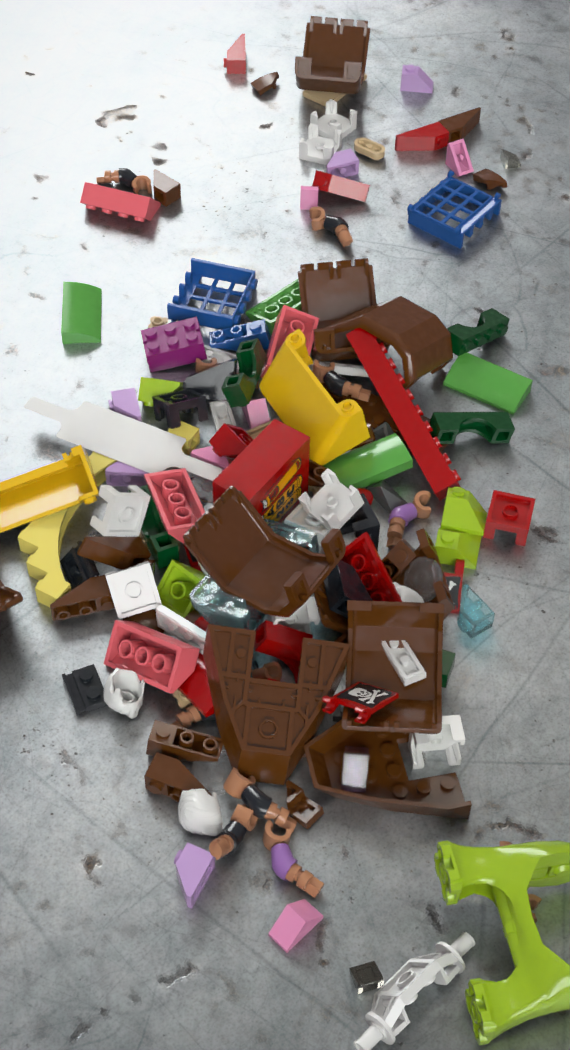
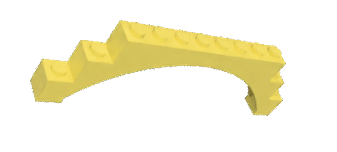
[18,421,200,607]

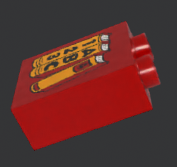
[212,419,310,531]

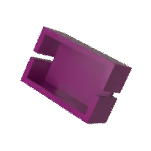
[140,317,207,373]

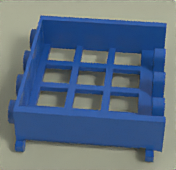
[407,170,502,249]
[167,258,258,330]

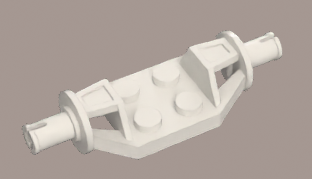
[353,932,476,1050]

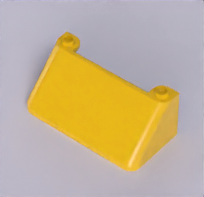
[259,329,370,466]
[0,445,99,533]

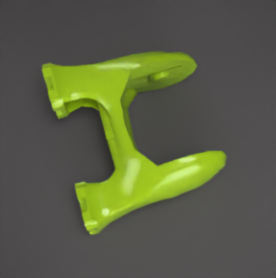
[434,840,570,1045]

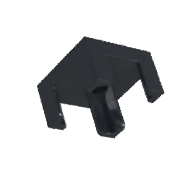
[152,388,209,429]
[340,493,380,552]

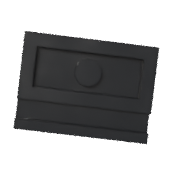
[60,541,100,590]
[62,664,108,716]

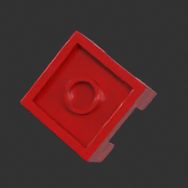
[483,490,536,547]

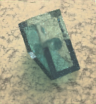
[457,583,495,639]

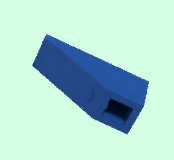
[209,319,271,351]

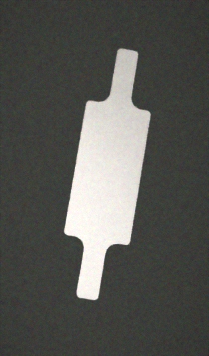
[24,397,222,481]

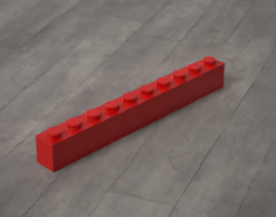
[346,327,461,501]

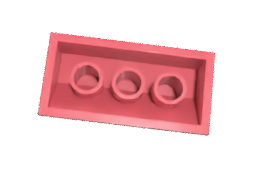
[80,182,161,223]
[260,305,319,378]
[144,468,205,543]
[104,620,200,694]

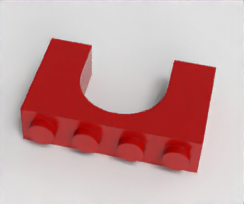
[254,620,313,684]

